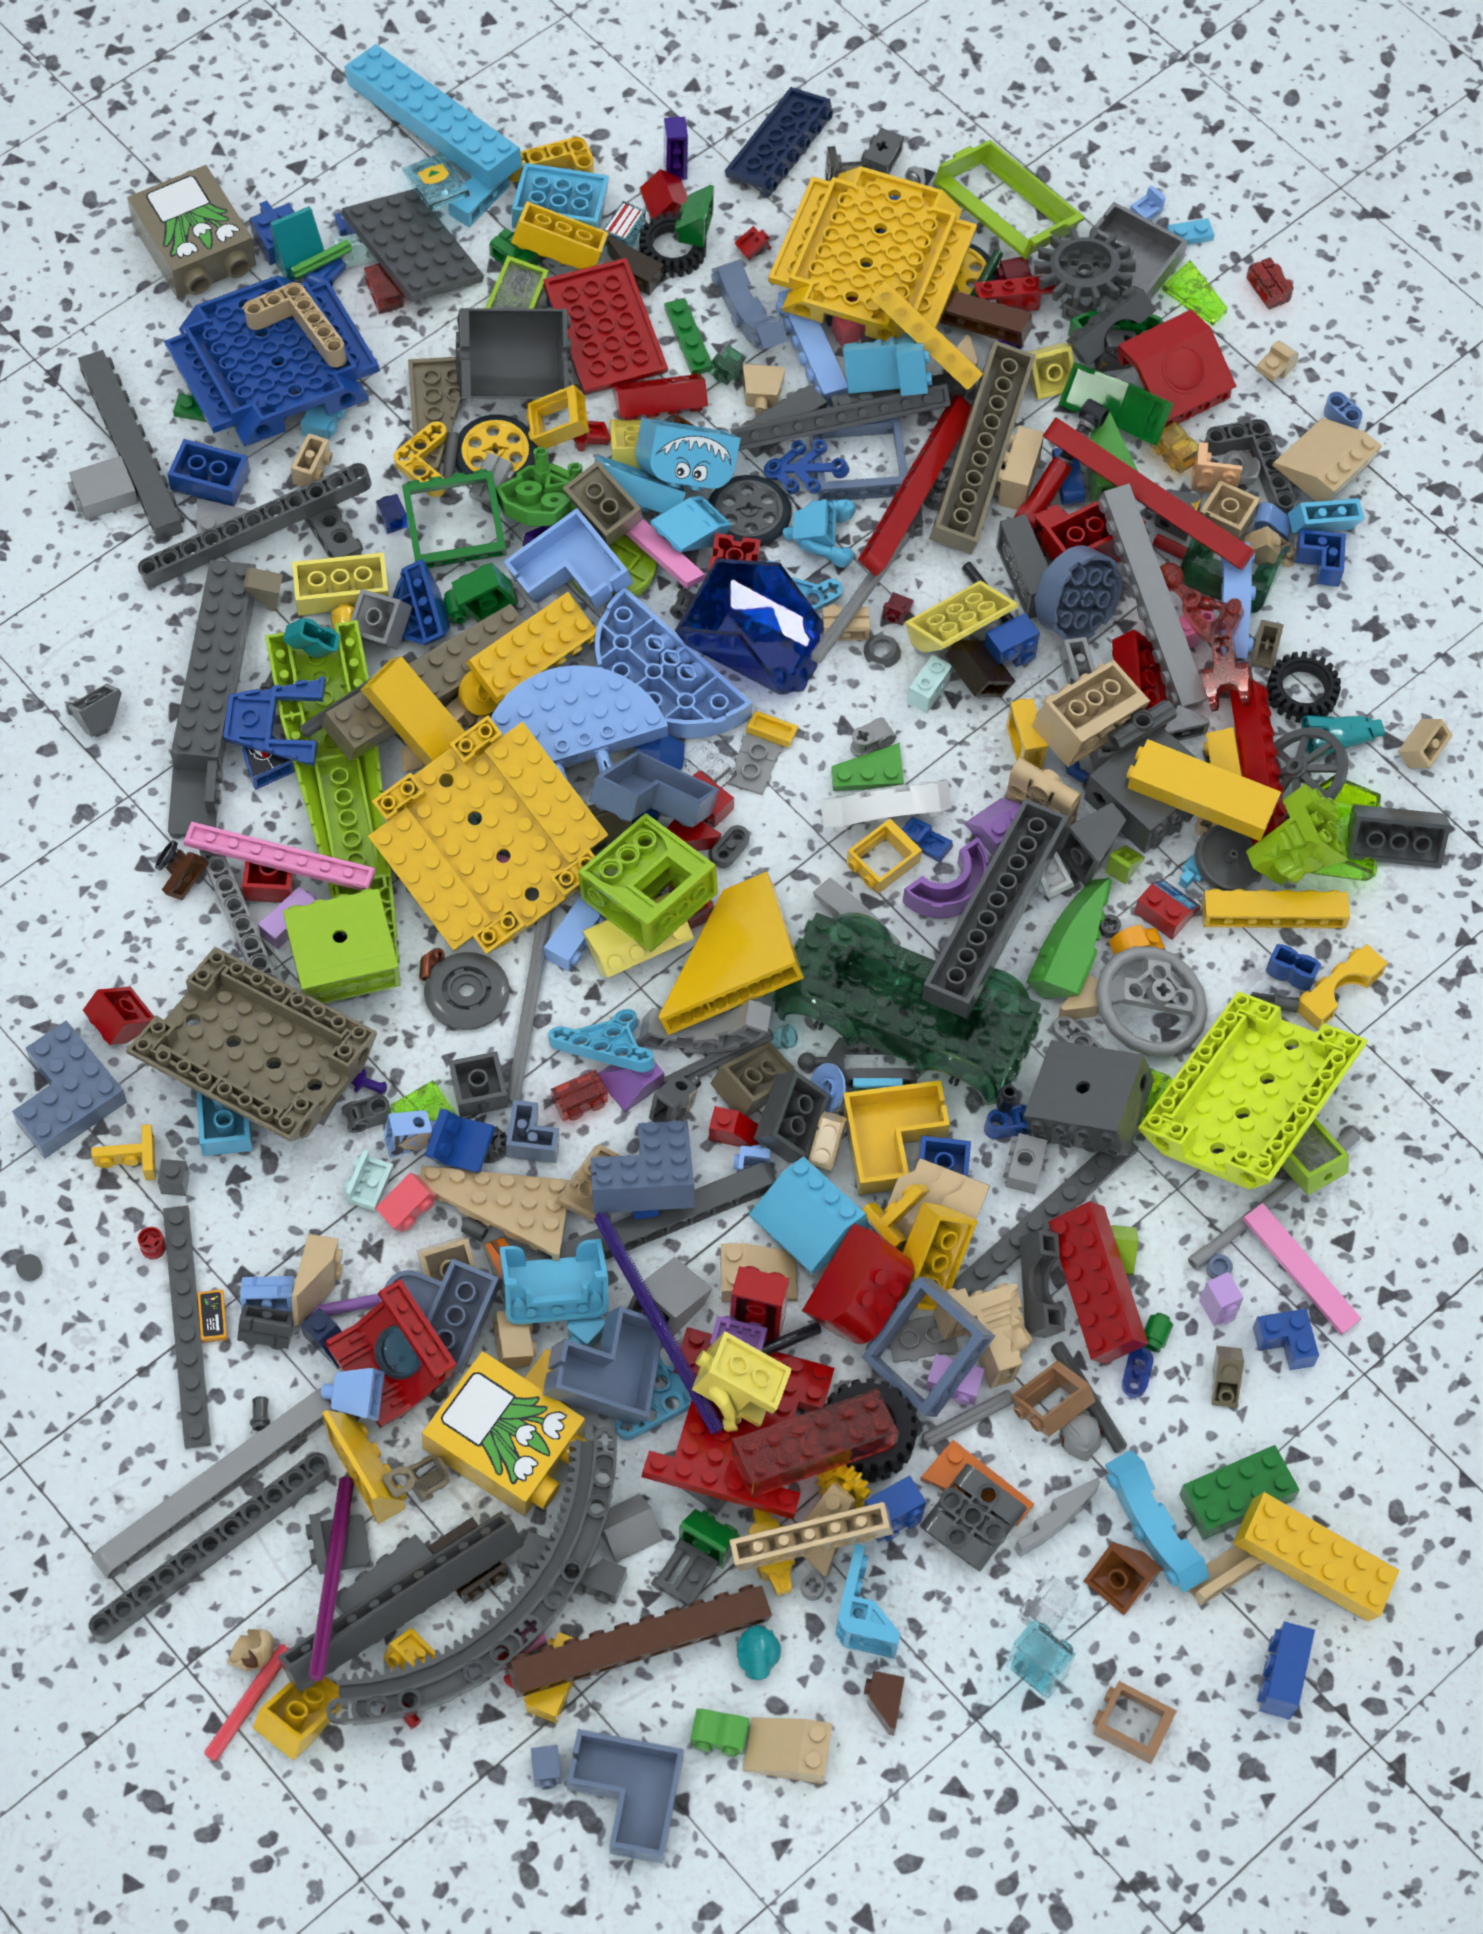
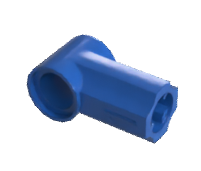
[304,258,346,287]

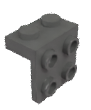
[305,1513,371,1575]

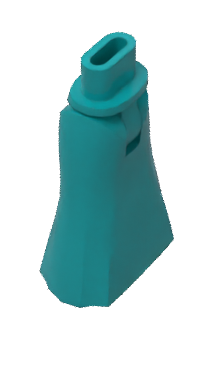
[1301,715,1385,757]

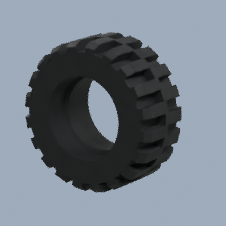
[818,1378,918,1483]

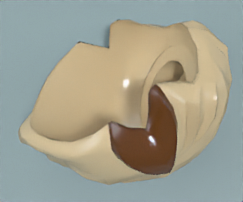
[227,1629,274,1671]

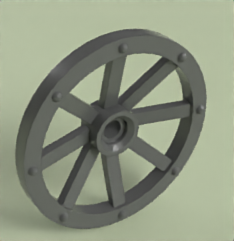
[1274,727,1349,819]

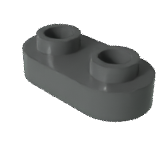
[712,825,750,867]

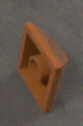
[1084,1542,1163,1615]

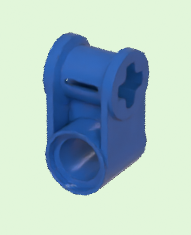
[984,1104,1031,1139]

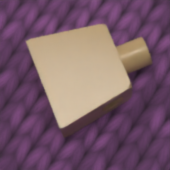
[742,364,785,415]

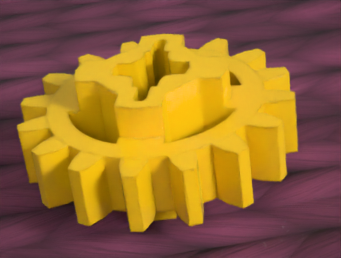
[816,1460,871,1510]

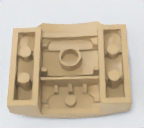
[885,1158,991,1277]

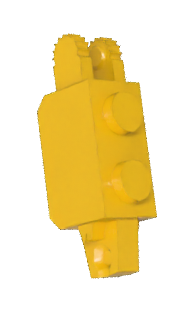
[748,1508,795,1596]

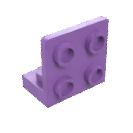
[710,1316,767,1352]

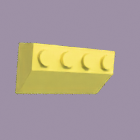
[582,892,694,978]

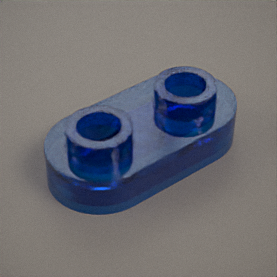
[1121,1347,1154,1398]

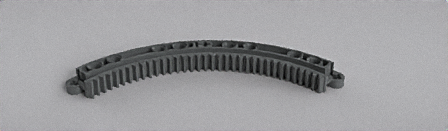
[326,1427,617,1726]

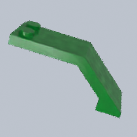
[1059,362,1174,446]

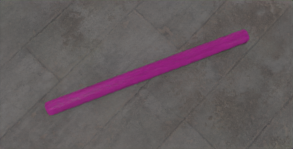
[309,1476,354,1681]

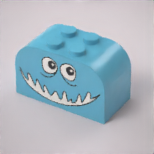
[635,418,741,491]

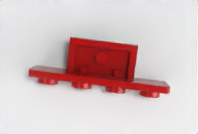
[974,275,1056,312]

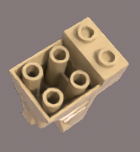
[933,1283,1033,1389]

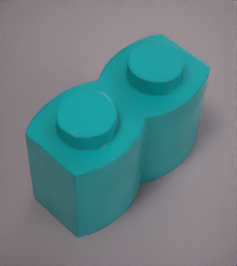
[283,618,340,658]

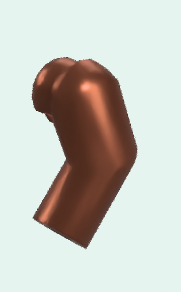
[419,948,445,981]

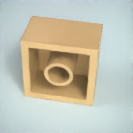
[1200,480,1261,540]

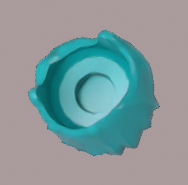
[736,1624,781,1681]

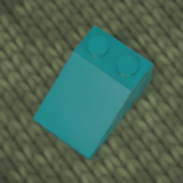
[270,206,324,281]

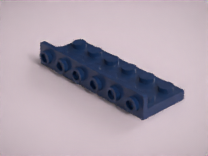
[724,87,833,198]

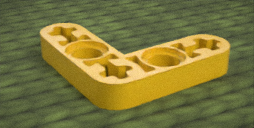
[394,421,447,497]

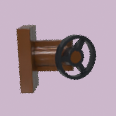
[155,840,209,900]

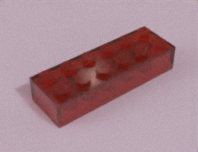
[731,1388,899,1498]

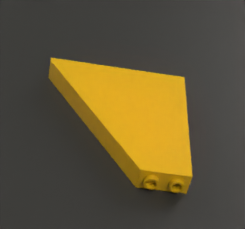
[659,871,804,1035]

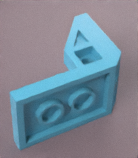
[835,1544,900,1659]

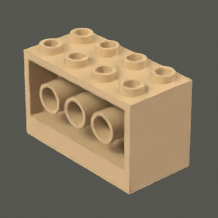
[1032,660,1150,767]

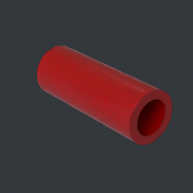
[1152,534,1191,561]

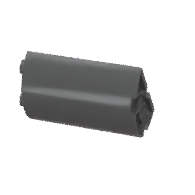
[455,308,572,399]

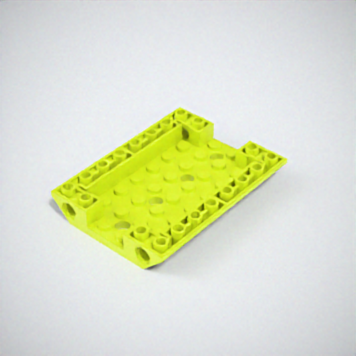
[1138,991,1368,1190]

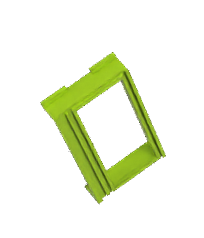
[933,140,1085,259]

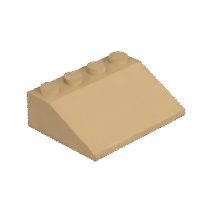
[1272,418,1382,502]

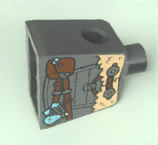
[649,1074,701,1122]

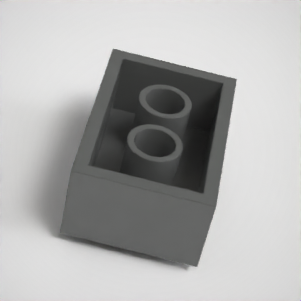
[754,1070,830,1163]

